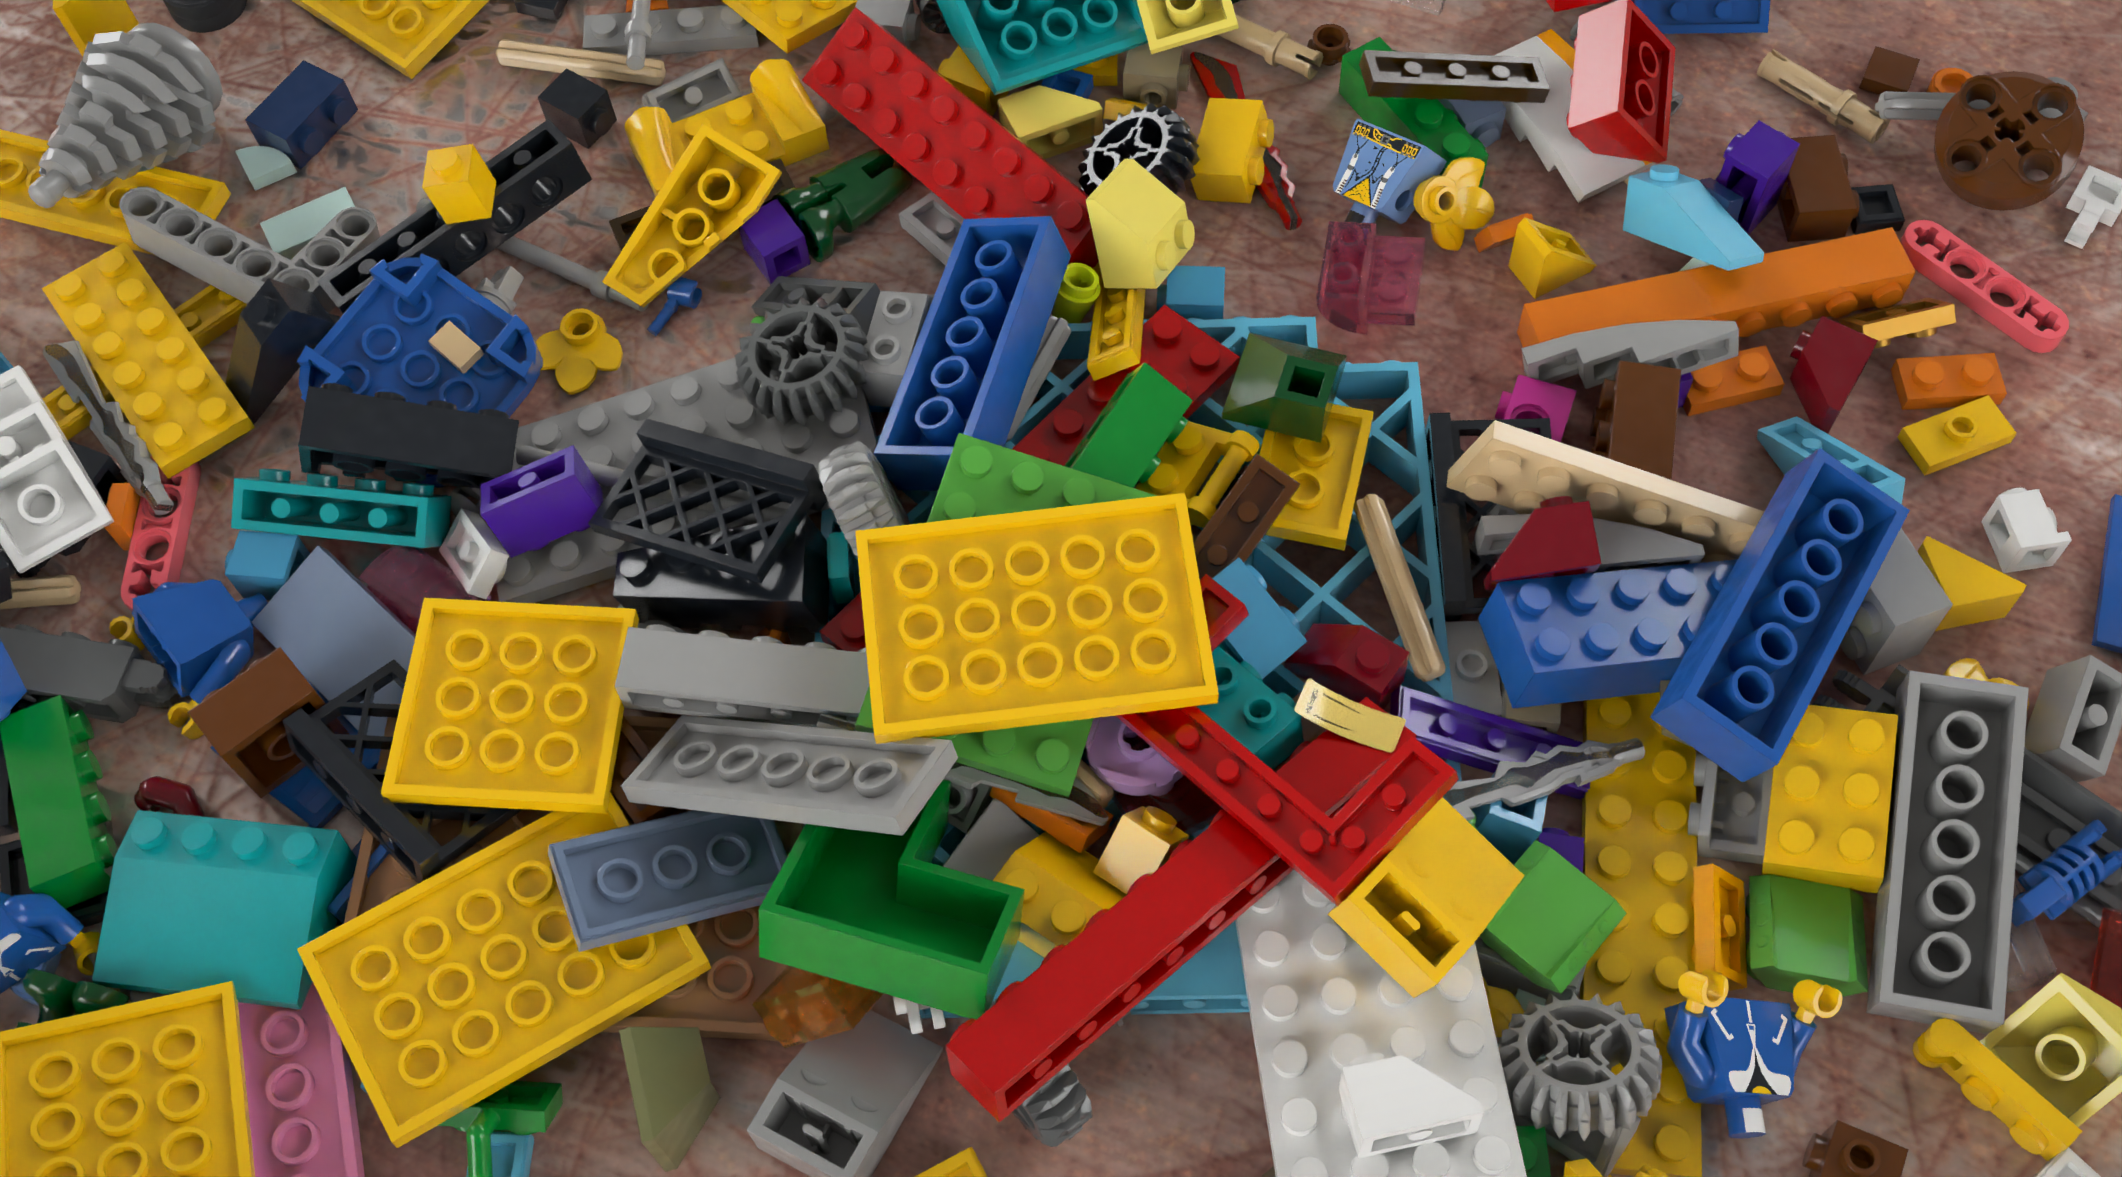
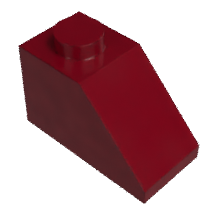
[1790,316,1878,434]
[1484,496,1602,591]
[1284,623,1410,710]

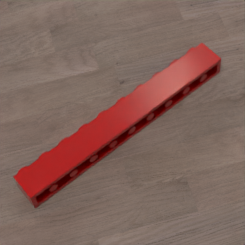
[945,697,1417,1123]

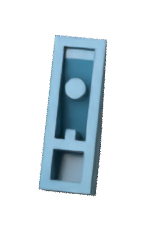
[1623,164,1764,271]
[1757,416,1906,504]

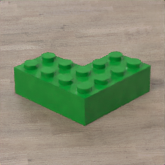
[759,779,1025,1019]

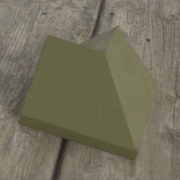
[619,1027,721,1172]

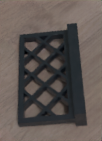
[1425,412,1552,621]
[588,419,828,583]
[283,659,523,884]

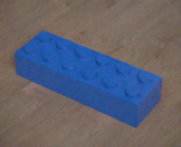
[873,216,1071,491]
[1650,448,1910,782]
[1478,559,1738,708]

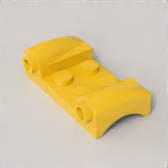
[624,59,830,197]

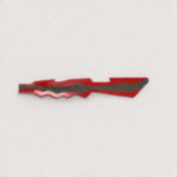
[1190,52,1302,230]

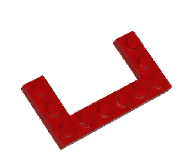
[1116,574,1459,907]

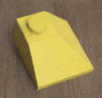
[1137,0,1239,54]
[1980,972,2122,1127]

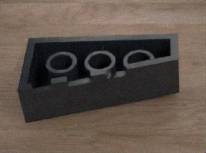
[298,383,519,489]
[613,513,829,633]

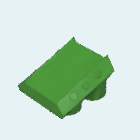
[1480,840,1627,994]
[1745,874,1868,997]

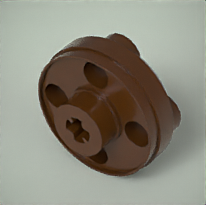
[1934,71,2084,211]

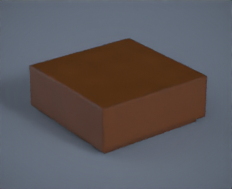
[1859,46,1920,95]

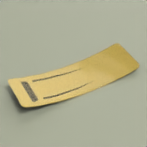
[1294,679,1406,752]

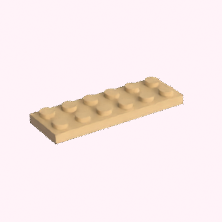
[1446,420,1765,563]

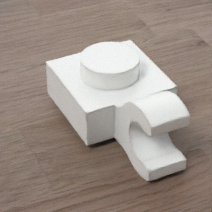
[2064,165,2122,249]

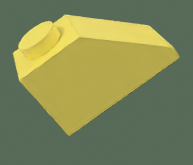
[998,85,1103,159]

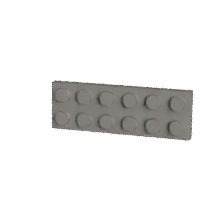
[621,715,958,836]

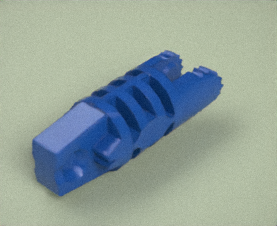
[2011,819,2122,927]

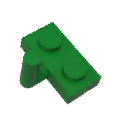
[437,1081,563,1177]

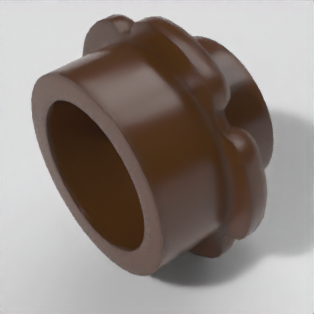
[1307,24,1351,66]

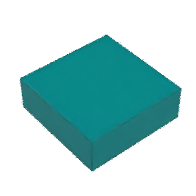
[827,532,855,604]

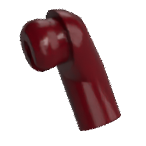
[134,776,206,817]

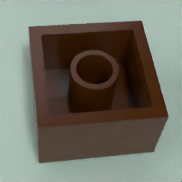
[187,647,350,798]

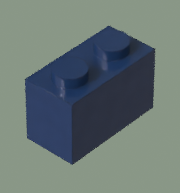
[245,60,358,169]

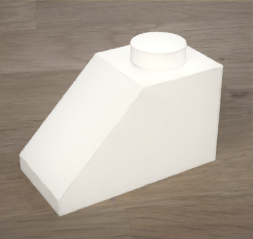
[1338,1053,1484,1158]

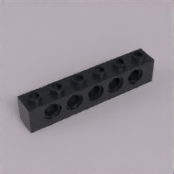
[317,119,592,314]

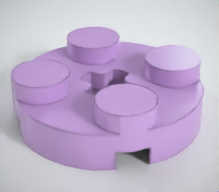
[1085,716,1184,796]

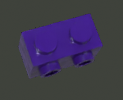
[1715,120,1800,234]
[480,445,603,558]

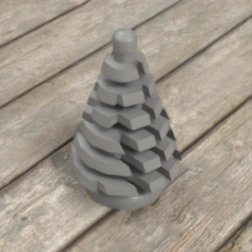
[28,23,223,208]

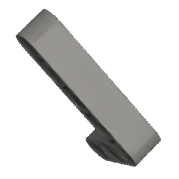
[119,187,380,313]

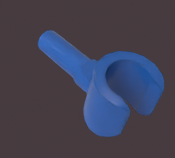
[647,277,702,336]

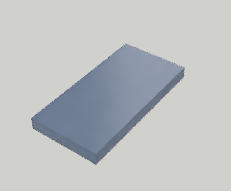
[251,545,416,750]
[548,810,788,952]

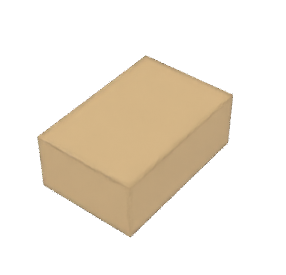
[428,321,484,374]

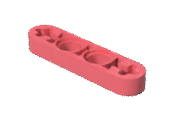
[1900,220,2069,353]
[121,455,201,612]

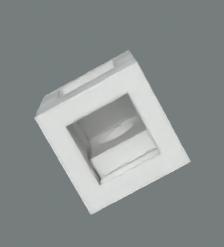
[1981,488,2072,573]

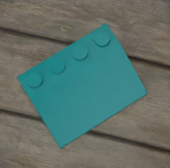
[936,0,1148,95]
[92,810,357,1010]

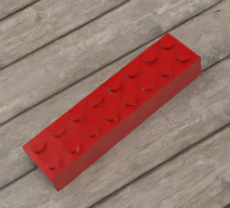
[802,7,1099,268]

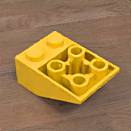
[1328,797,1525,998]

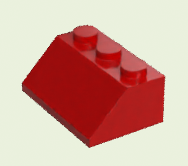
[1566,0,1676,163]

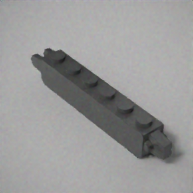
[0,624,182,723]

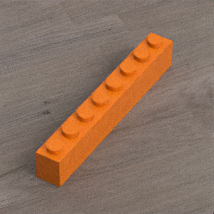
[1517,227,1916,348]

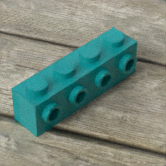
[231,468,452,548]
[1197,643,1304,770]

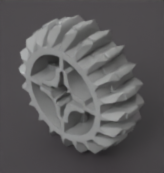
[818,441,910,557]
[1499,990,1662,1142]

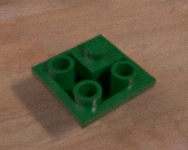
[1222,333,1347,443]

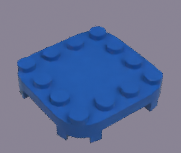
[297,253,543,488]

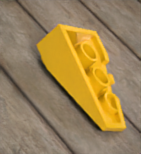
[602,123,782,308]

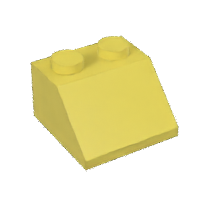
[1086,159,1195,289]

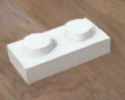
[439,508,509,599]

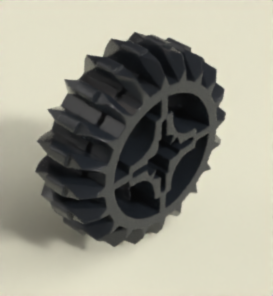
[1078,103,1200,196]

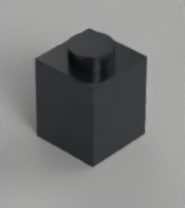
[538,68,617,149]

